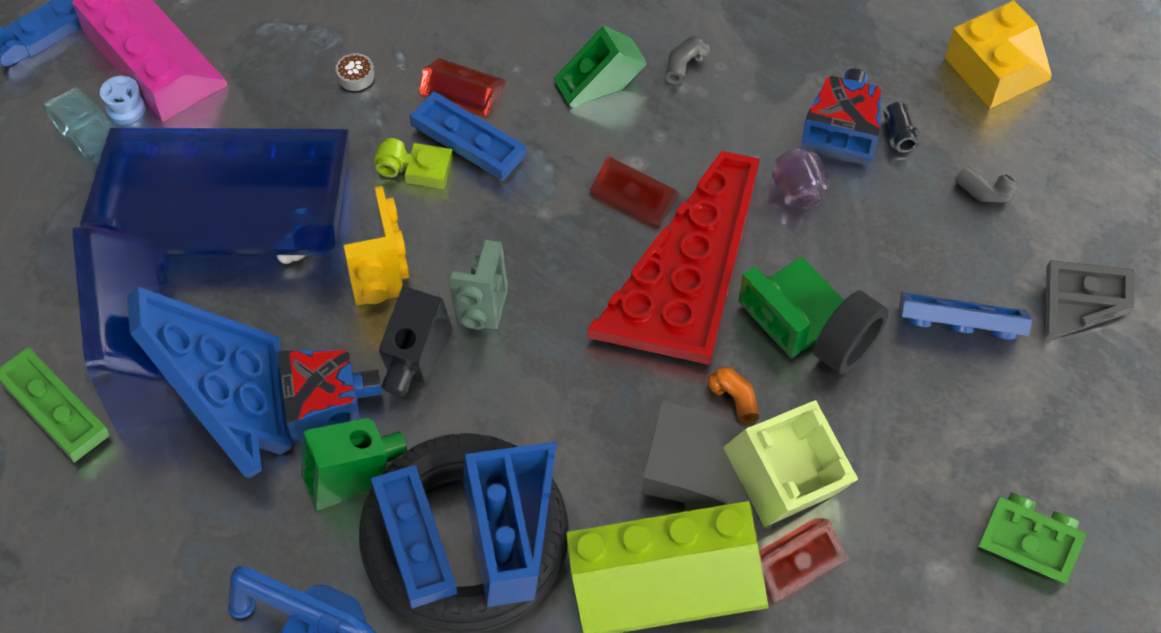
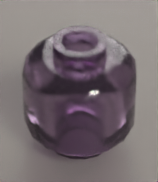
[771,147,830,209]

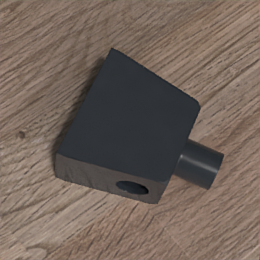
[379,286,453,397]

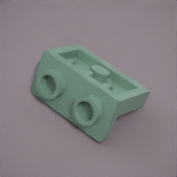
[448,240,508,330]

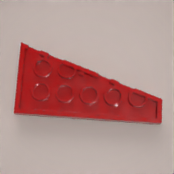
[587,151,760,365]

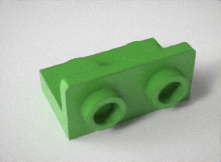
[978,492,1087,584]

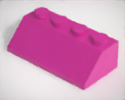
[72,0,227,123]

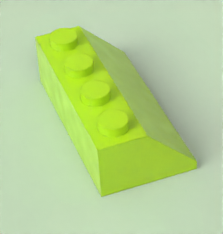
[566,501,768,633]

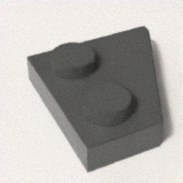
[1045,260,1134,340]

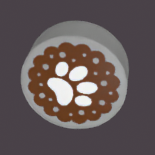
[335,53,375,91]

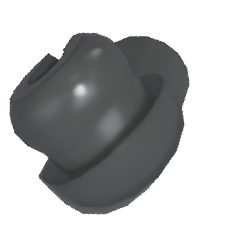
[665,36,710,84]
[955,166,1018,203]

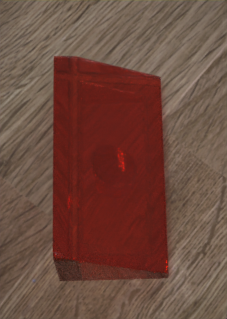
[419,58,507,117]
[590,156,681,226]
[759,518,848,603]

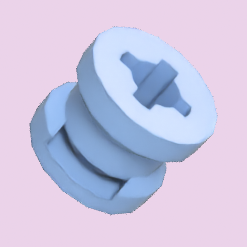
[100,75,145,125]

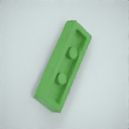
[0,347,110,463]

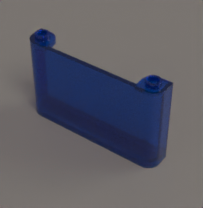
[80,128,350,255]

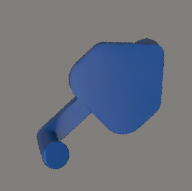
[228,566,376,633]

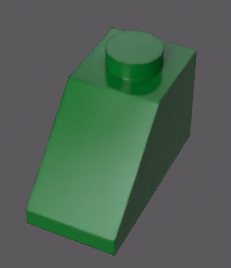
[553,26,647,107]

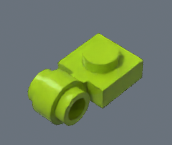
[373,138,453,189]

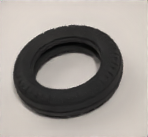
[359,433,569,633]

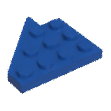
[127,287,292,478]

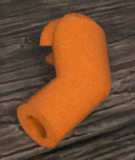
[708,367,760,424]

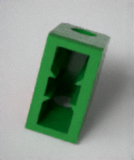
[301,418,407,511]

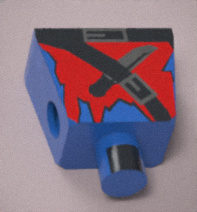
[801,68,881,160]
[278,350,382,443]

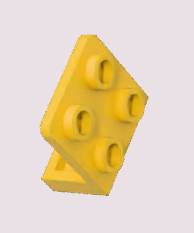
[344,186,410,306]

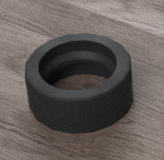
[814,290,889,374]

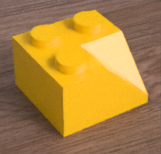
[945,0,1052,109]

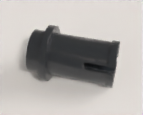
[883,102,920,153]

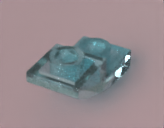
[42,87,124,162]

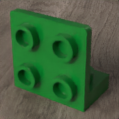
[738,258,844,359]

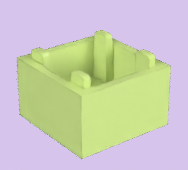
[723,400,858,527]

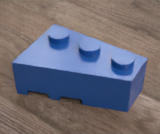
[463,442,557,607]

